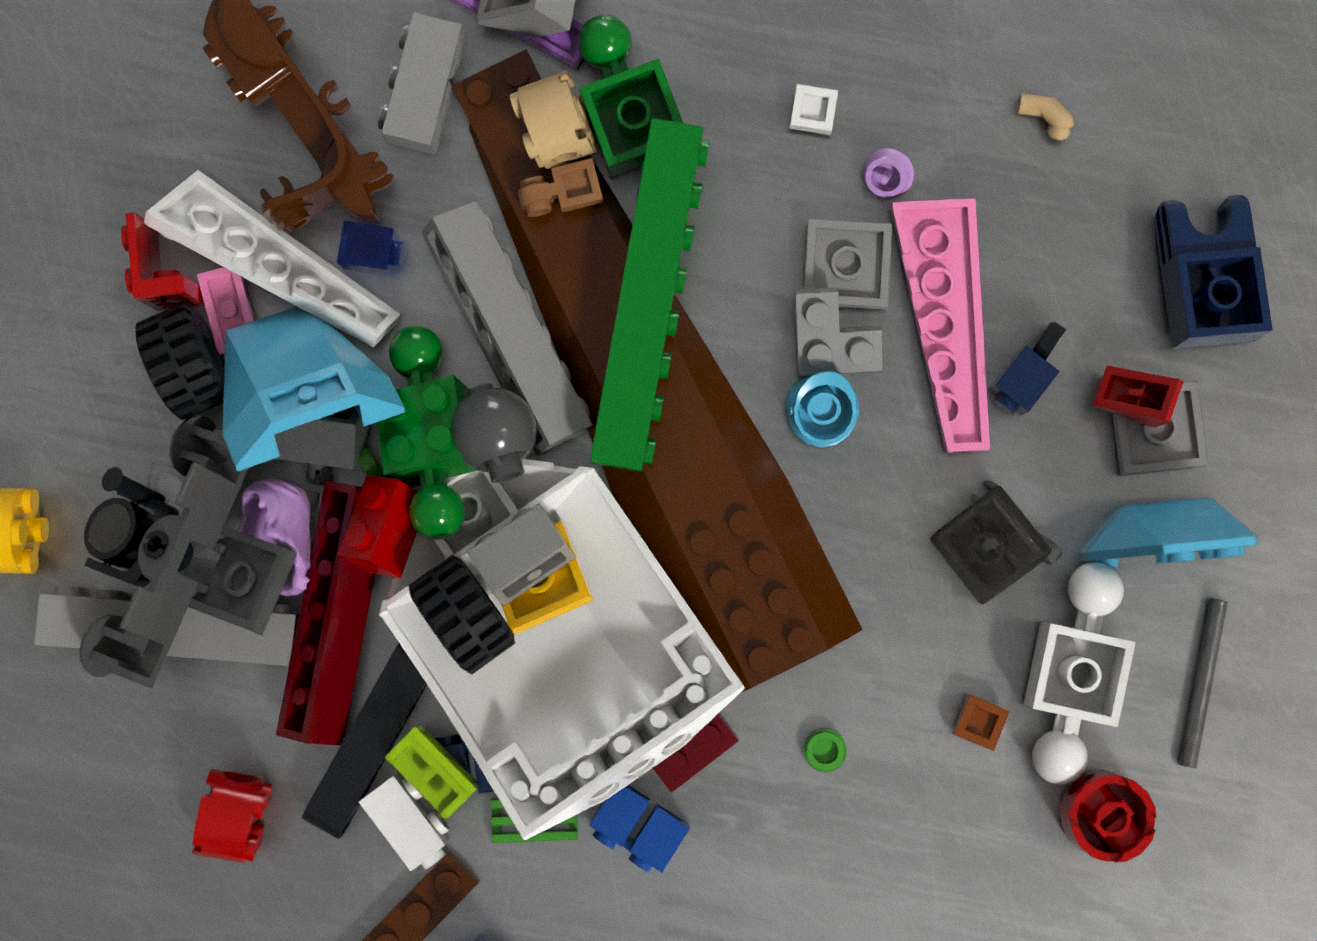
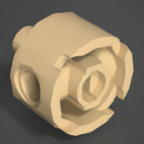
[510,70,596,169]

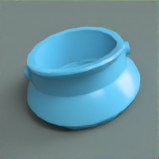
[786,371,859,448]

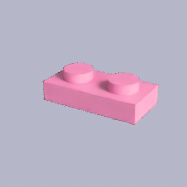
[197,267,255,357]

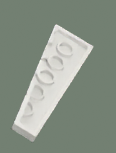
[143,170,401,347]

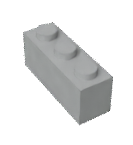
[378,12,466,155]

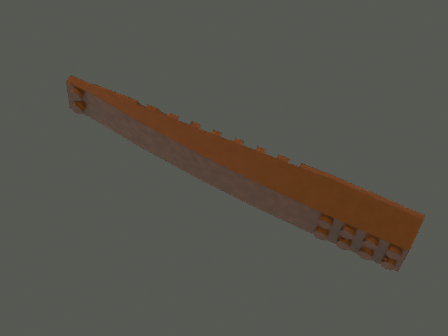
[452,49,863,692]

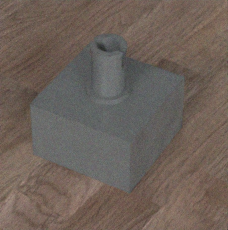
[274,407,372,486]

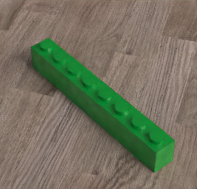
[590,118,710,472]

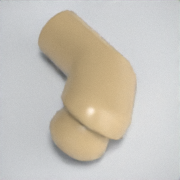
[1017,93,1074,140]

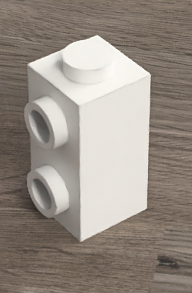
[359,772,450,871]

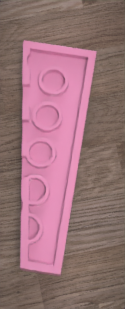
[890,198,990,453]

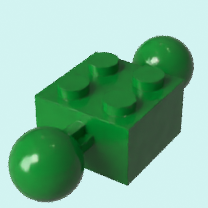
[578,15,683,198]
[377,325,477,540]

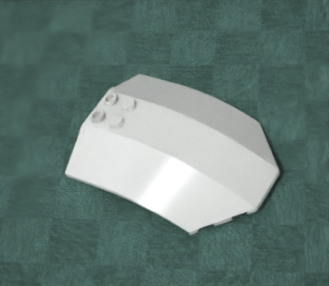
[379,459,745,840]

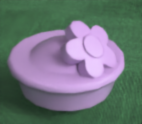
[862,148,914,198]

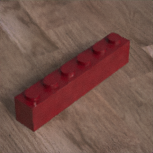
[276,481,375,746]

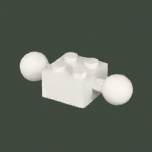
[1023,562,1136,785]

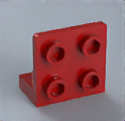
[121,212,205,311]

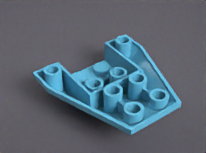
[222,306,405,472]
[1078,497,1259,567]

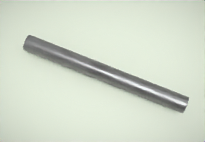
[1179,598,1228,769]

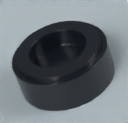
[1033,321,1067,361]

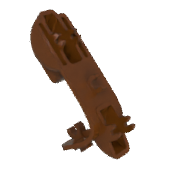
[202,0,394,232]

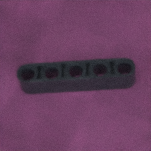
[301,643,427,839]

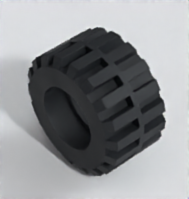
[135,302,225,421]
[409,554,515,674]

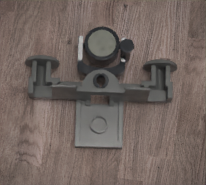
[79,415,297,688]

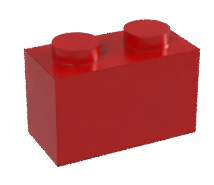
[337,475,417,579]

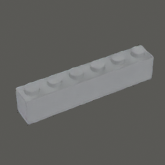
[421,200,592,455]
[34,586,299,666]

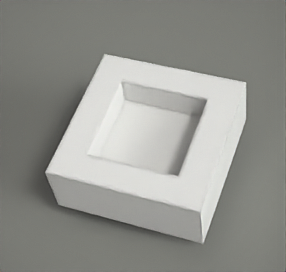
[789,84,838,135]

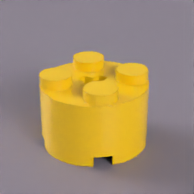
[0,488,49,574]

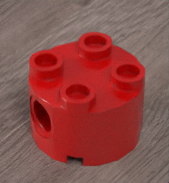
[192,769,272,863]
[1058,770,1157,863]

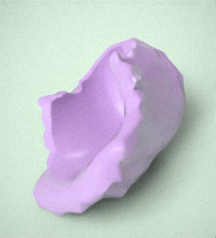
[237,477,311,596]

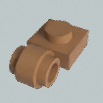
[517,158,603,217]

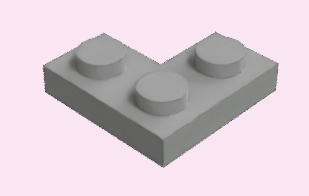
[794,287,883,376]

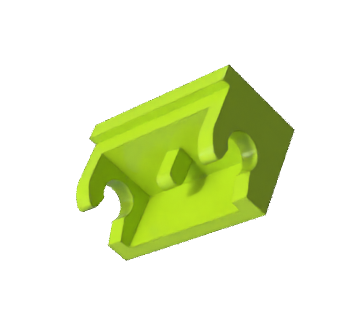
[385,724,481,820]

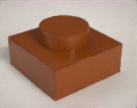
[952,694,1010,751]

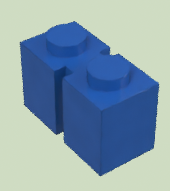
[589,785,690,873]

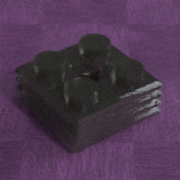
[930,485,1051,605]

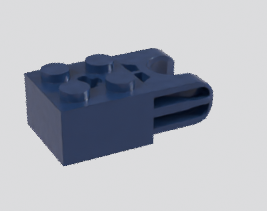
[1155,195,1273,349]

